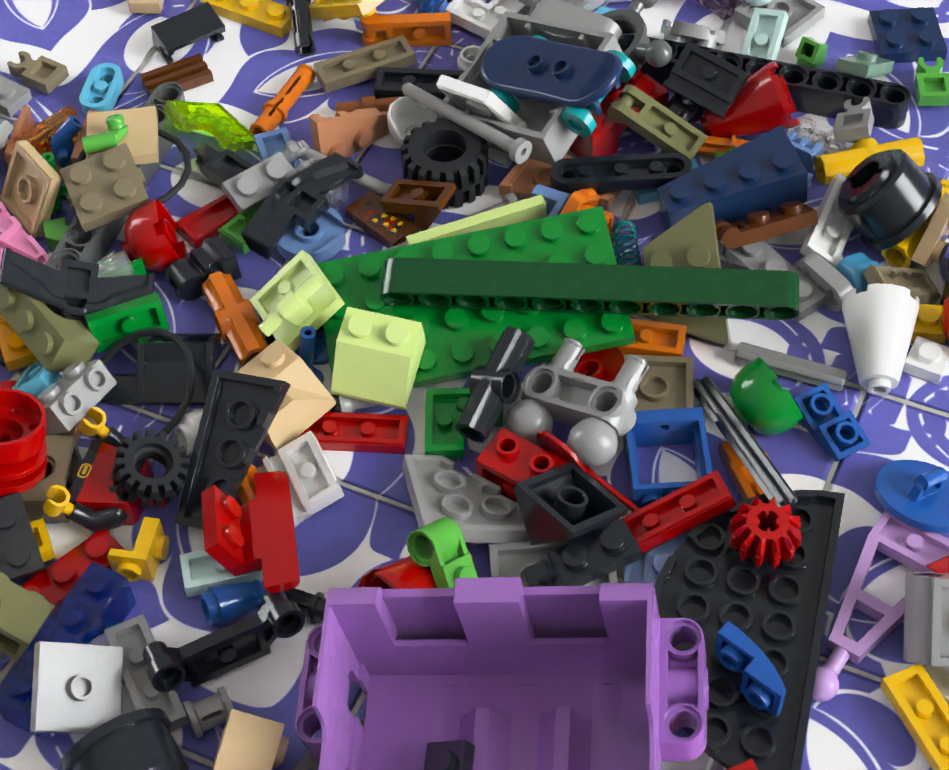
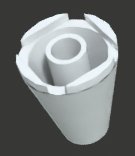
[842,283,919,395]

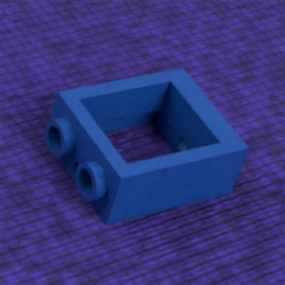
[623,407,713,508]

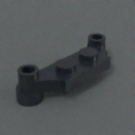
[142,591,305,692]

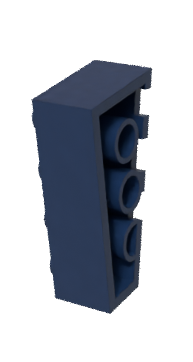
[658,125,808,230]

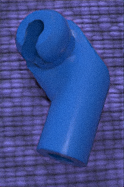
[50,115,83,168]

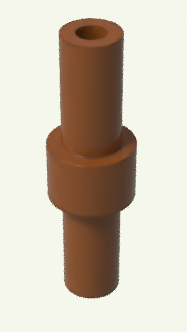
[335,95,402,112]

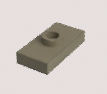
[863,265,941,305]

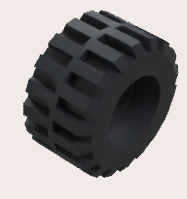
[401,118,489,209]

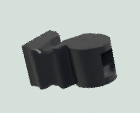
[166,235,242,301]

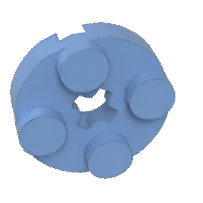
[276,206,346,263]

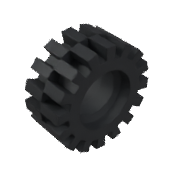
[112,429,189,508]

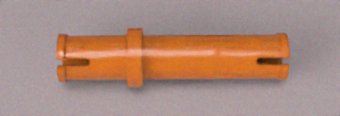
[249,64,316,137]

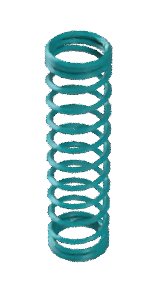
[612,220,642,266]

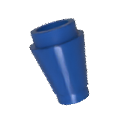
[199,580,264,627]

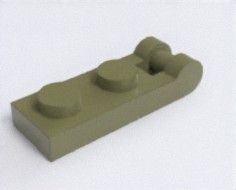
[607,84,708,161]

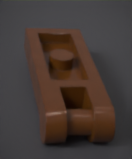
[715,201,818,249]

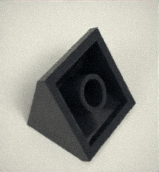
[514,461,629,546]

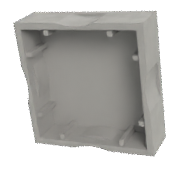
[436,11,623,165]

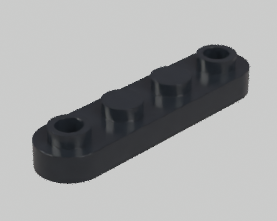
[550,152,692,193]

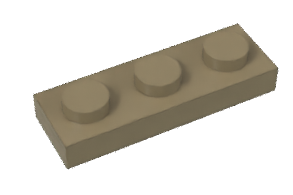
[313,35,416,94]

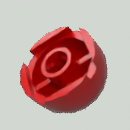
[121,199,188,273]

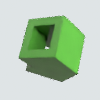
[795,36,828,68]
[43,217,69,253]

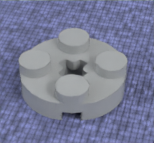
[660,19,727,50]

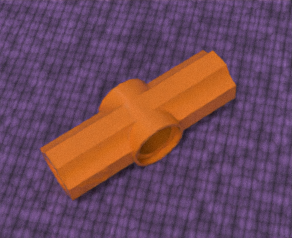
[201,271,269,368]

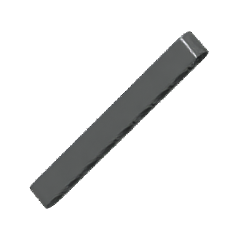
[45,82,189,318]

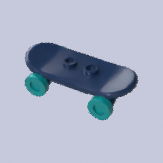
[480,35,636,137]

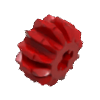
[729,496,802,570]

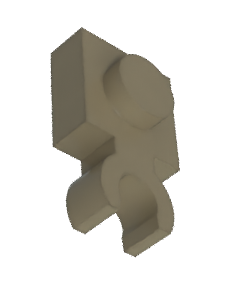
[7,51,69,95]

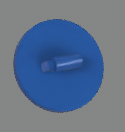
[874,460,949,533]

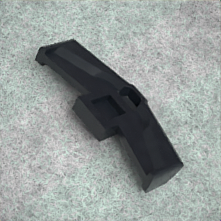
[241,152,363,260]
[0,247,155,318]

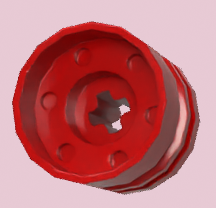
[0,388,48,496]

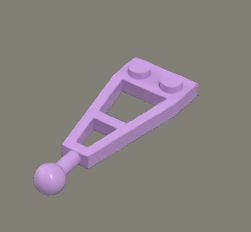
[812,510,949,702]

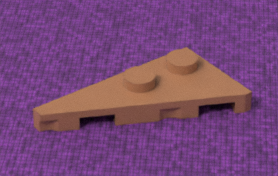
[309,108,390,158]

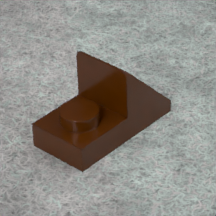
[380,178,457,231]

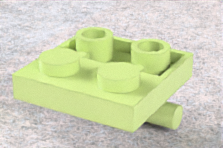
[249,250,345,352]

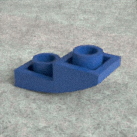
[793,382,871,462]
[714,621,787,717]

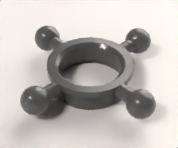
[602,0,672,82]

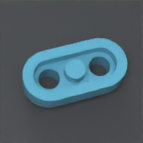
[79,63,124,115]

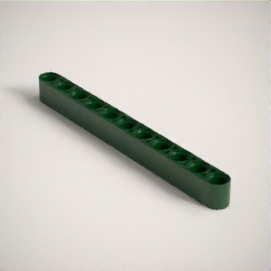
[380,257,799,320]

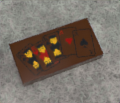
[345,190,419,248]

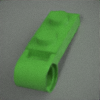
[407,517,478,588]

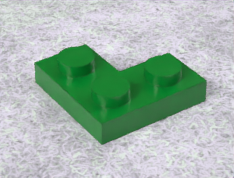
[424,388,503,460]

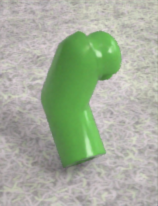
[81,114,128,154]

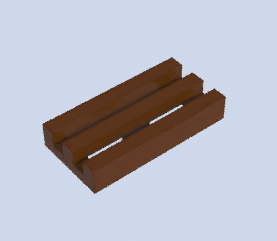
[140,53,214,97]

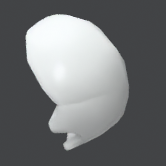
[387,96,438,145]

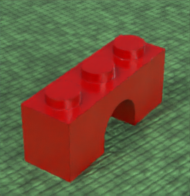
[569,74,669,158]

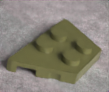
[642,202,731,346]

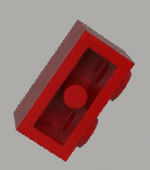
[476,427,569,503]

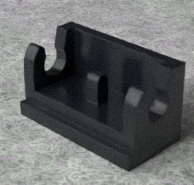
[151,2,226,64]

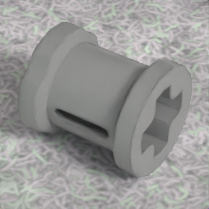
[183,686,234,739]

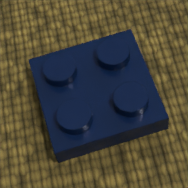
[867,7,947,63]

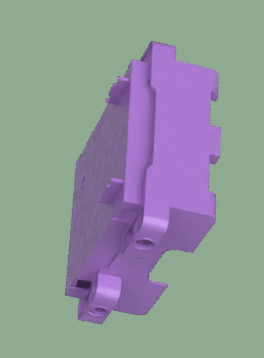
[295,577,709,770]

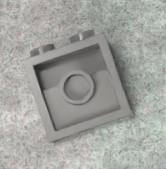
[37,359,117,435]

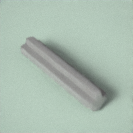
[734,342,847,392]

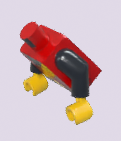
[43,407,167,533]

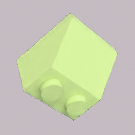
[331,307,426,410]

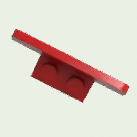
[201,471,300,594]

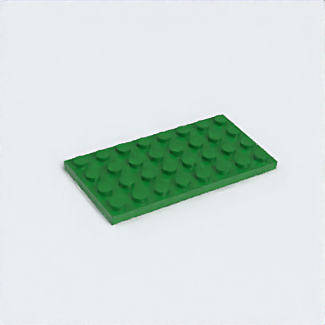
[316,206,635,389]

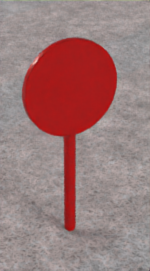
[536,430,641,512]

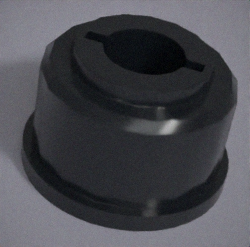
[838,149,942,251]
[58,708,189,770]

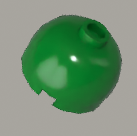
[729,357,803,436]

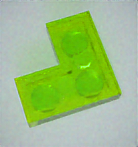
[163,100,255,151]

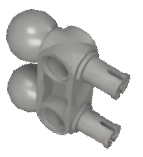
[504,337,649,468]

